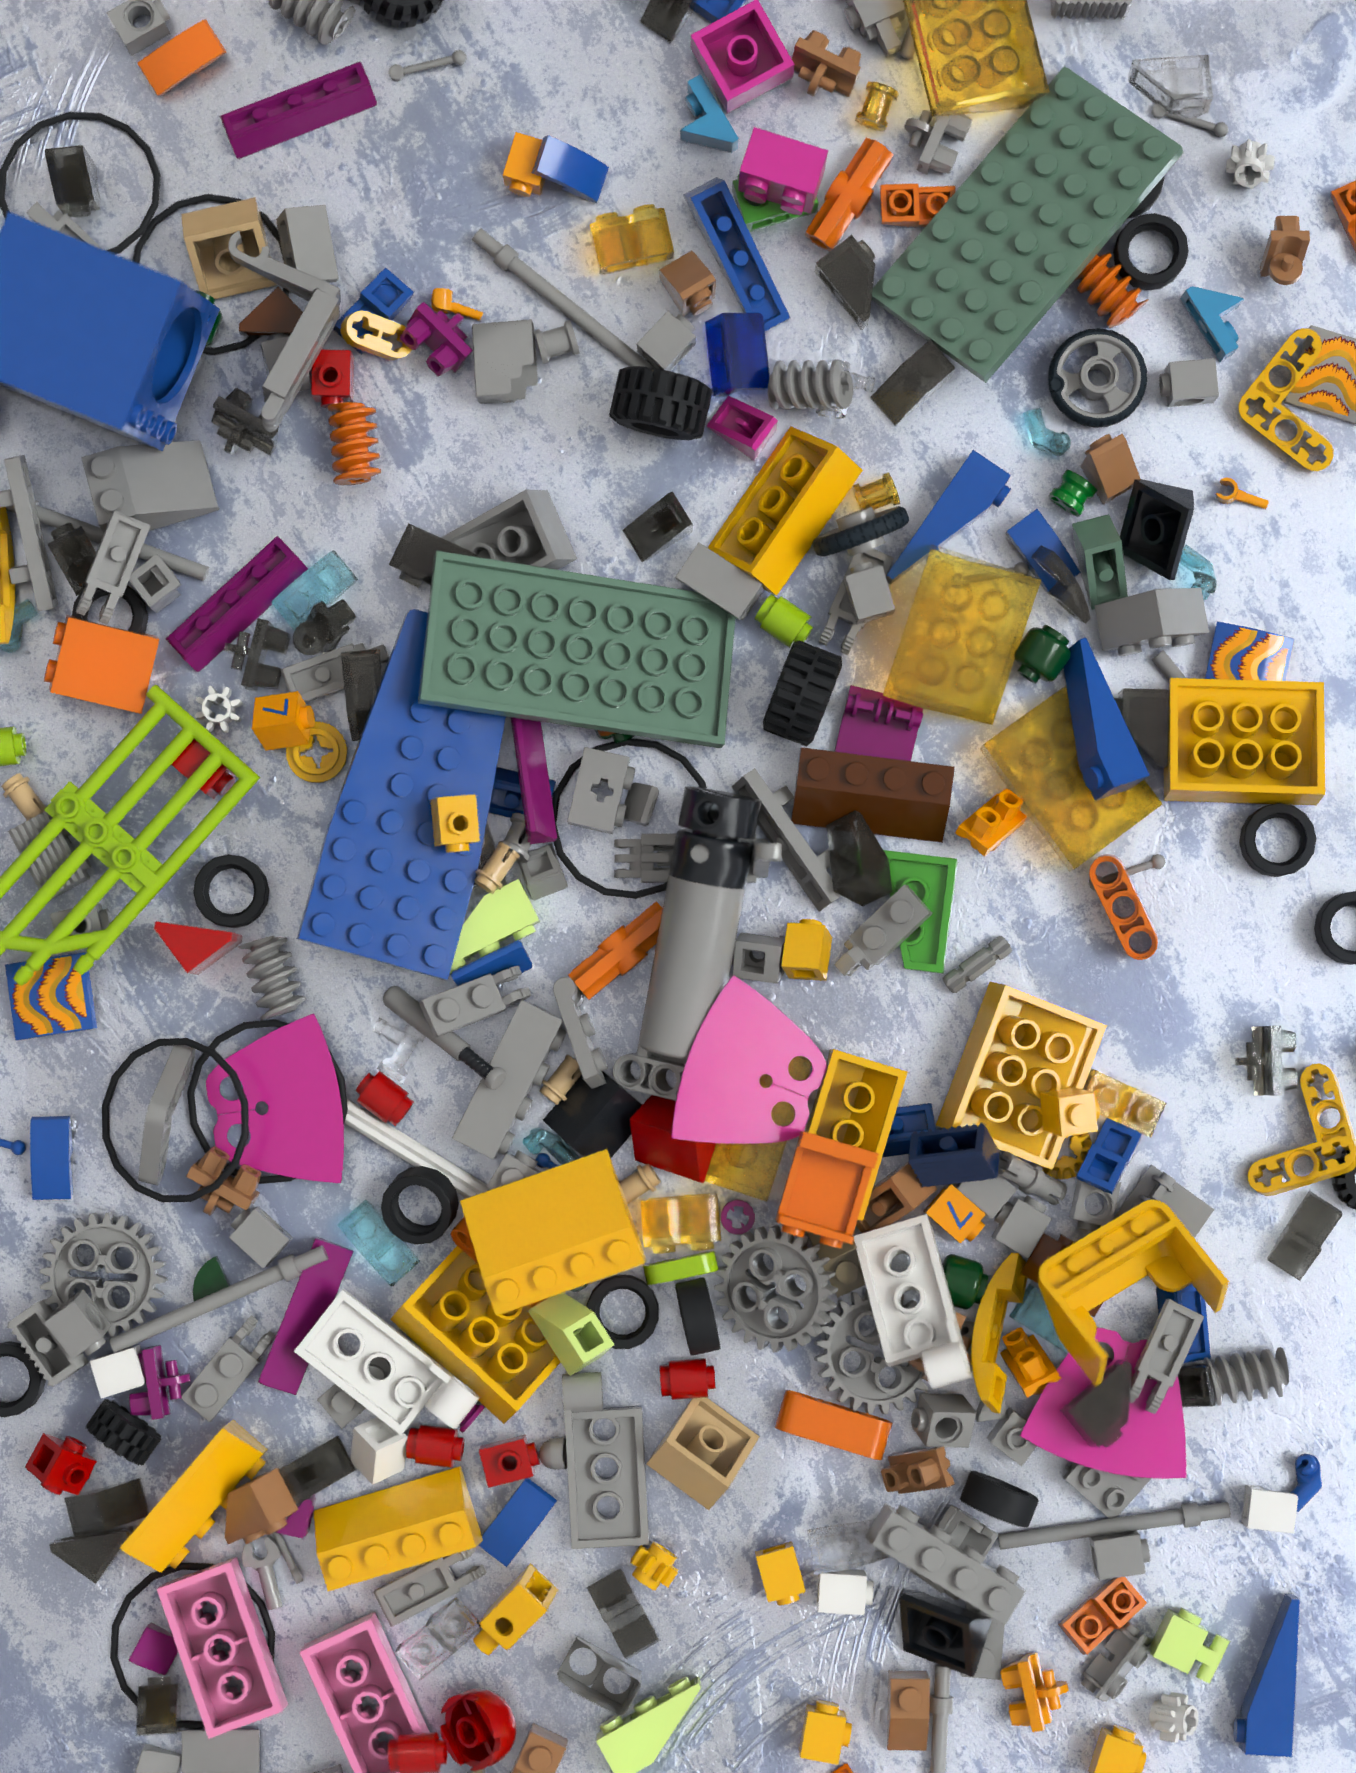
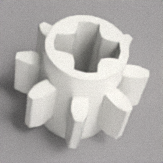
[1226,139,1275,189]
[195,686,243,733]
[1149,1692,1198,1743]

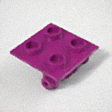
[834,685,925,761]

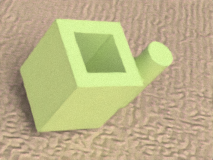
[1149,1608,1230,1683]

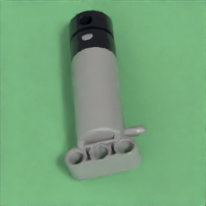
[613,786,762,1101]

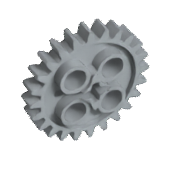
[39,1212,167,1338]
[714,1225,838,1352]
[814,1289,928,1415]

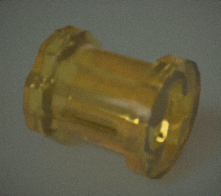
[855,82,899,131]
[852,472,900,510]

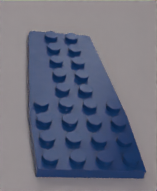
[297,609,506,980]

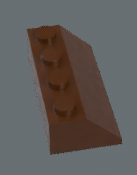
[791,747,955,843]

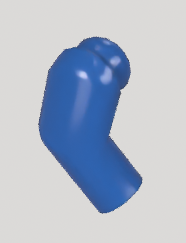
[1290,1454,1322,1512]

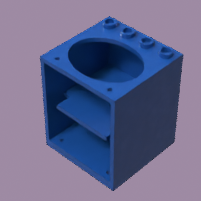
[0,211,220,451]

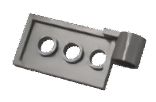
[562,1372,649,1549]

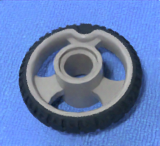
[1048,328,1147,428]
[812,506,909,557]

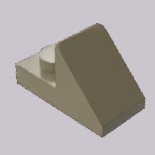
[806,1231,866,1298]

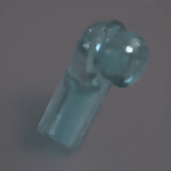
[1023,408,1071,456]
[1180,544,1218,600]
[0,598,39,653]
[523,1127,580,1165]

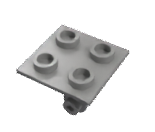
[1113,1164,1215,1238]
[1063,1463,1152,1519]
[182,1729,260,1773]

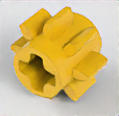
[631,1541,678,1591]

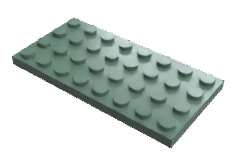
[868,66,1183,383]
[418,551,735,748]

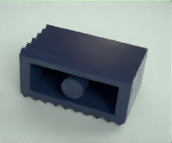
[908,1123,1000,1187]

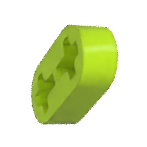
[643,1251,718,1285]

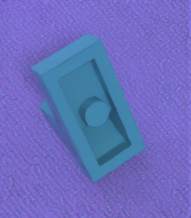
[680,74,739,153]
[1180,286,1244,362]

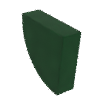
[193,1256,230,1301]

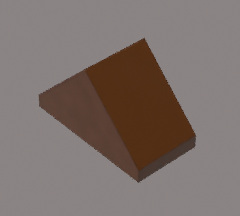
[239,286,303,336]

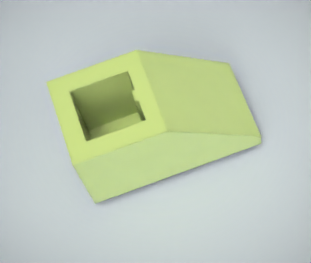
[528,1292,615,1376]

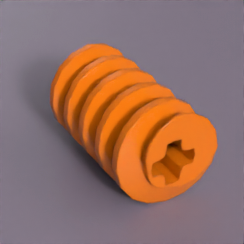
[1074,252,1149,328]
[327,402,381,485]

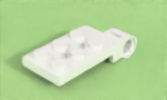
[854,1214,972,1389]
[294,1289,480,1435]

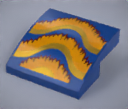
[1205,621,1294,681]
[5,952,97,1041]

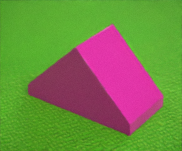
[707,395,778,461]

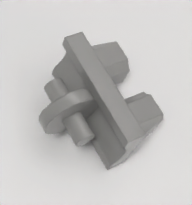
[904,98,972,174]

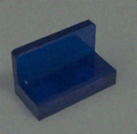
[705,313,770,397]

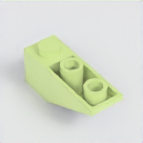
[449,879,540,975]
[596,1676,701,1773]

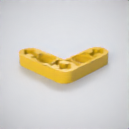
[1238,328,1334,471]
[1248,1063,1356,1196]

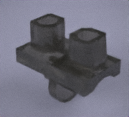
[212,388,282,456]
[47,523,96,596]
[293,599,356,655]
[223,618,291,692]
[1235,1026,1298,1096]

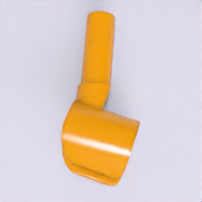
[431,288,483,321]
[1216,477,1269,509]

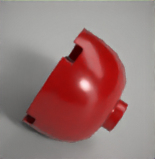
[440,1688,516,1771]

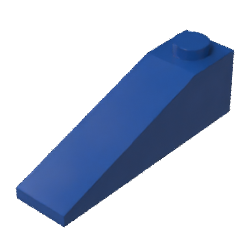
[683,177,791,335]
[886,450,1011,585]
[1064,638,1150,801]
[1233,1593,1300,1757]

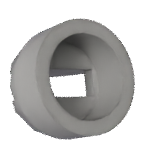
[539,1438,567,1470]

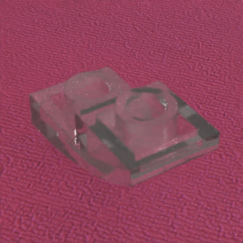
[395,1597,481,1681]

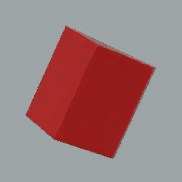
[154,921,243,975]
[630,1095,716,1183]

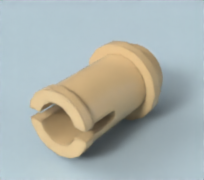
[1,773,47,821]
[474,842,520,894]
[539,1054,582,1105]
[619,1164,661,1204]

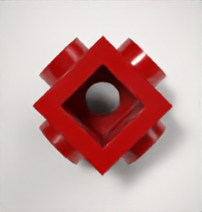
[25,1433,97,1495]

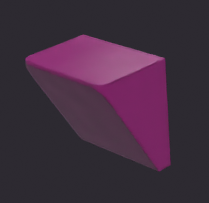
[276,1494,316,1539]
[128,1622,178,1676]

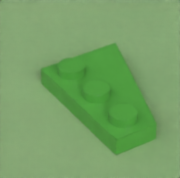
[881,850,958,974]

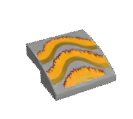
[1284,325,1356,425]

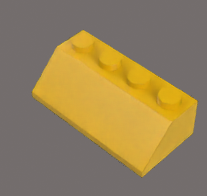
[707,426,863,596]
[805,1049,908,1221]
[120,1419,268,1573]
[314,1466,483,1591]

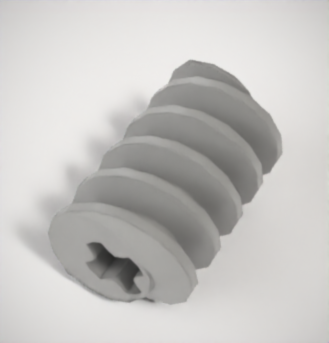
[269,0,356,45]
[767,360,853,410]
[238,936,306,1020]
[1204,1347,1289,1406]

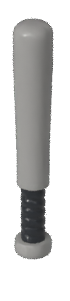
[383,986,506,1090]

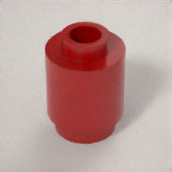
[355,1071,414,1126]
[660,1358,716,1400]
[406,1425,465,1468]
[388,1732,447,1773]

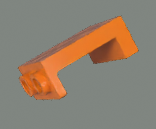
[44,615,160,714]
[775,1130,879,1249]

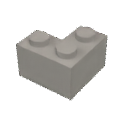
[1095,588,1209,656]

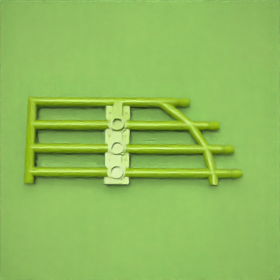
[0,685,261,986]

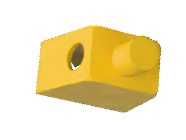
[473,1563,558,1655]

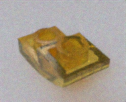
[1083,1069,1167,1138]

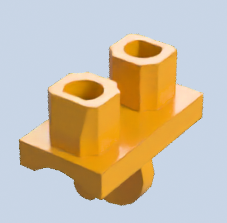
[955,788,1027,857]
[1000,1327,1061,1398]
[1000,1652,1069,1732]

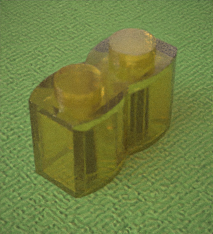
[590,204,674,274]
[640,1193,722,1254]

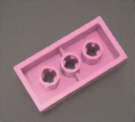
[157,1557,288,1739]
[300,1612,430,1773]

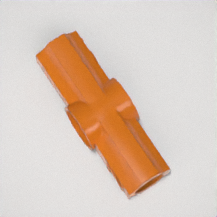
[805,137,894,253]
[568,901,663,1000]

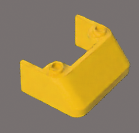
[1038,1200,1229,1387]

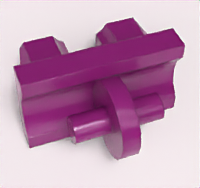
[400,302,473,376]
[129,1345,191,1420]

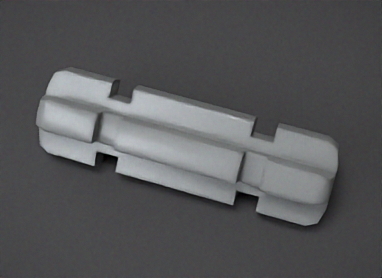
[943,936,1012,993]

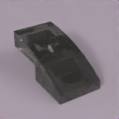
[1031,546,1091,624]
[1267,1190,1343,1281]
[587,1569,661,1659]

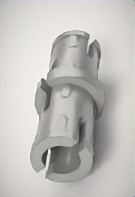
[998,1151,1067,1205]

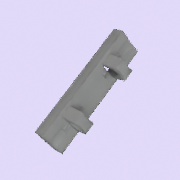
[0,455,58,611]
[732,768,843,911]

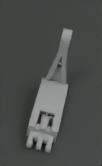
[228,231,341,432]
[614,834,782,883]

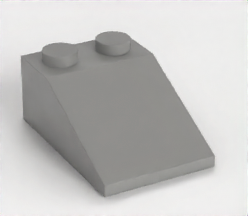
[81,440,219,533]
[436,489,577,570]

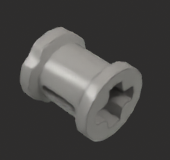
[534,320,580,364]
[496,813,532,863]

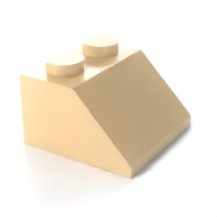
[181,197,277,299]
[646,1397,760,1510]

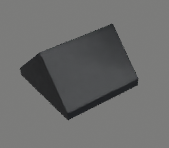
[1120,479,1194,580]
[543,1071,643,1158]
[899,1593,992,1677]

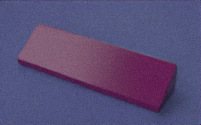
[220,61,377,159]
[166,536,308,672]
[510,717,557,844]
[258,1237,354,1395]

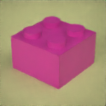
[690,0,795,114]
[738,127,828,215]

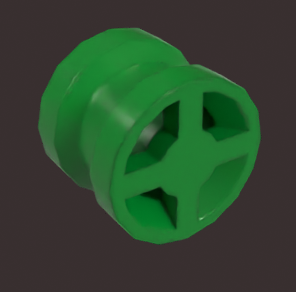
[1049,470,1097,517]

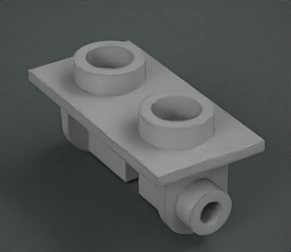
[1081,1622,1153,1702]

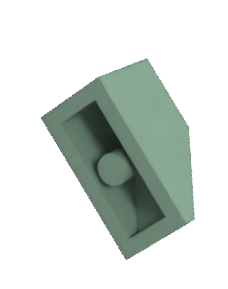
[1072,514,1128,610]

